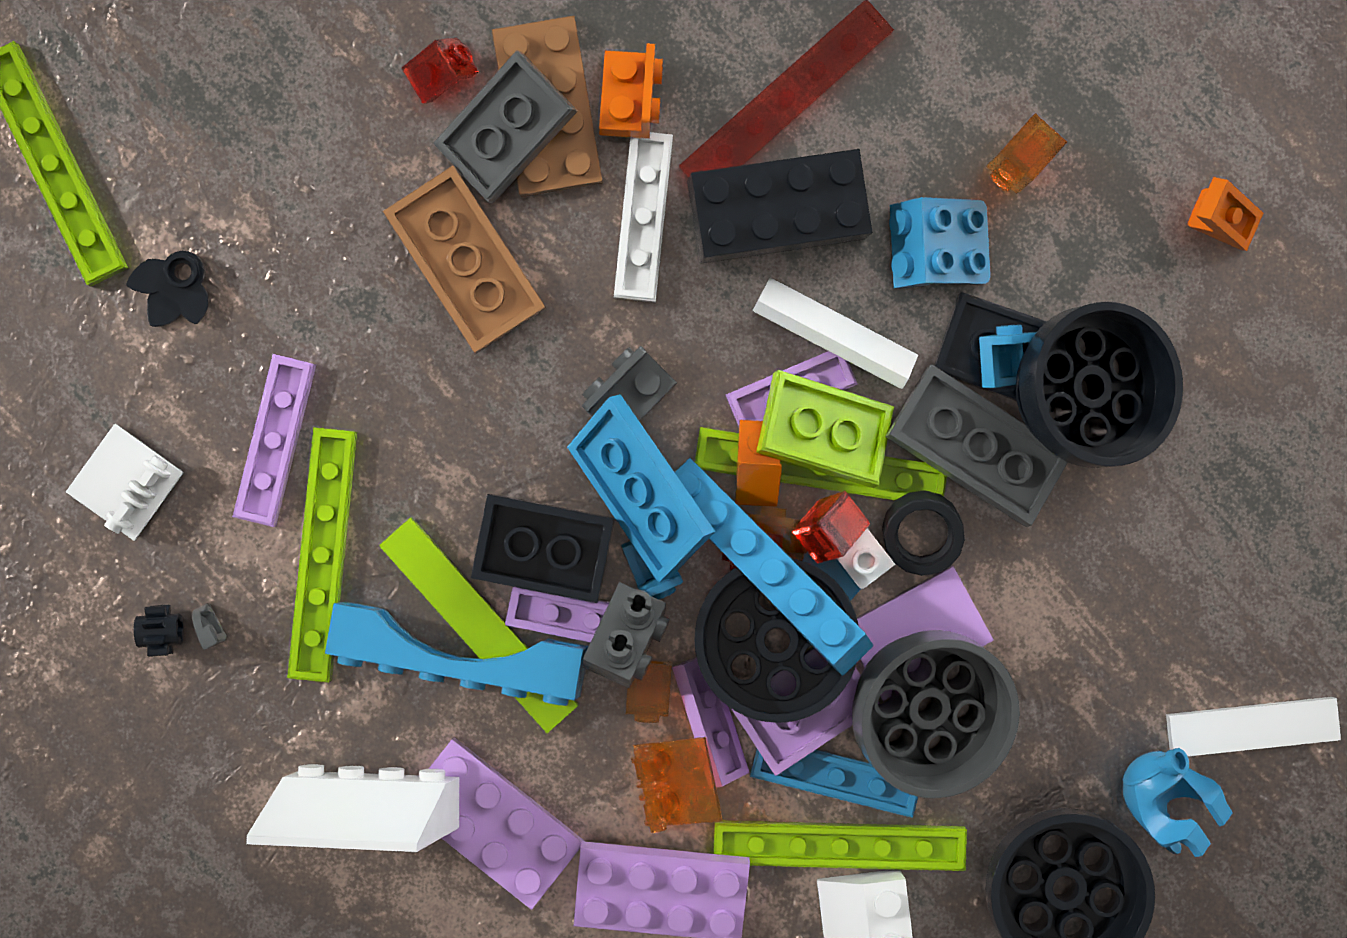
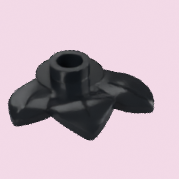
[126,251,209,327]

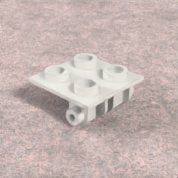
[66,424,184,541]

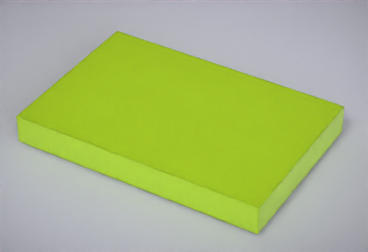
[756,370,894,488]

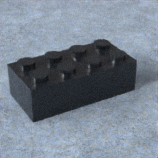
[687,149,873,264]

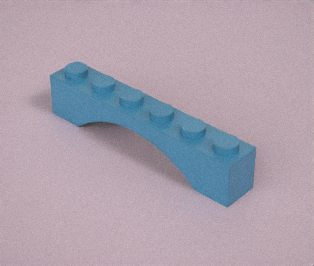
[675,458,874,676]
[325,601,589,706]

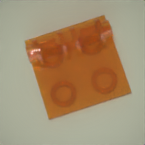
[631,737,723,833]

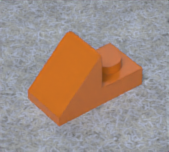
[1188,177,1264,251]
[735,420,782,507]

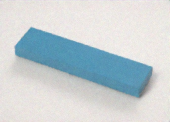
[750,748,918,818]

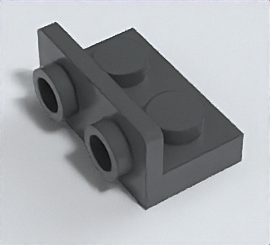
[582,346,677,421]

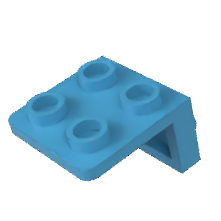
[889,197,990,289]

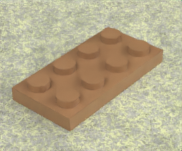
[492,16,603,197]
[383,166,546,354]

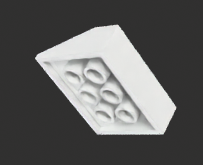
[247,764,459,852]

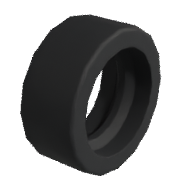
[882,490,965,576]

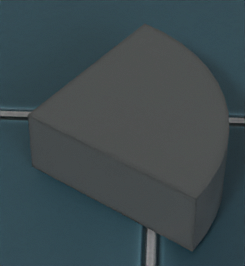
[192,603,227,650]

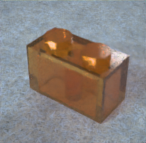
[986,113,1067,194]

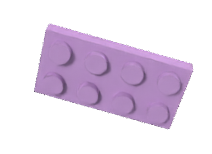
[429,737,584,910]
[573,841,750,938]

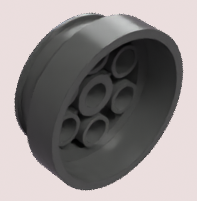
[852,630,1020,798]

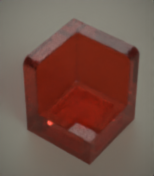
[792,491,869,564]

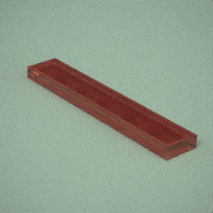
[679,0,894,178]

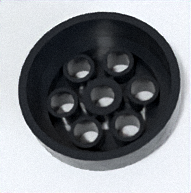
[1015,302,1183,468]
[694,558,859,723]
[985,808,1155,938]

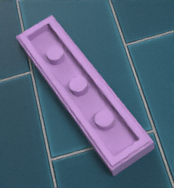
[232,354,316,527]

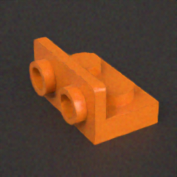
[599,43,663,138]

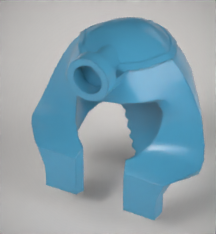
[1122,748,1233,857]

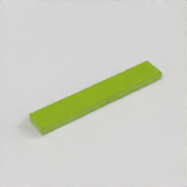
[0,41,128,287]
[287,427,357,683]
[694,427,947,500]
[379,517,579,733]
[714,820,967,871]

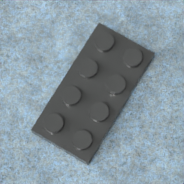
[885,364,1068,527]

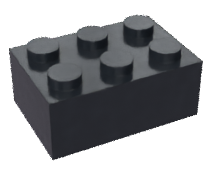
[471,494,615,603]

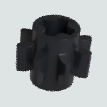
[133,605,184,657]

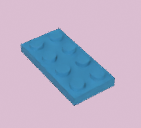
[567,394,715,583]

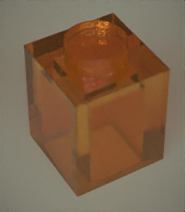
[626,660,672,723]

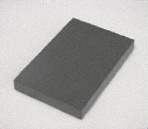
[433,50,578,203]

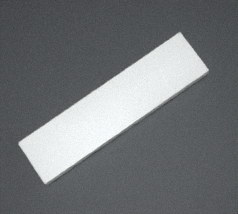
[614,132,673,303]
[752,277,918,389]
[1166,697,1341,756]

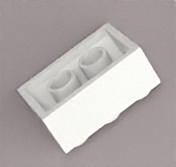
[817,869,913,938]

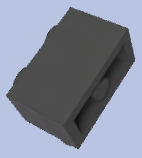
[583,582,670,689]

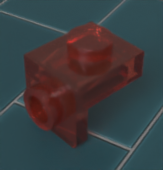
[402,37,478,104]

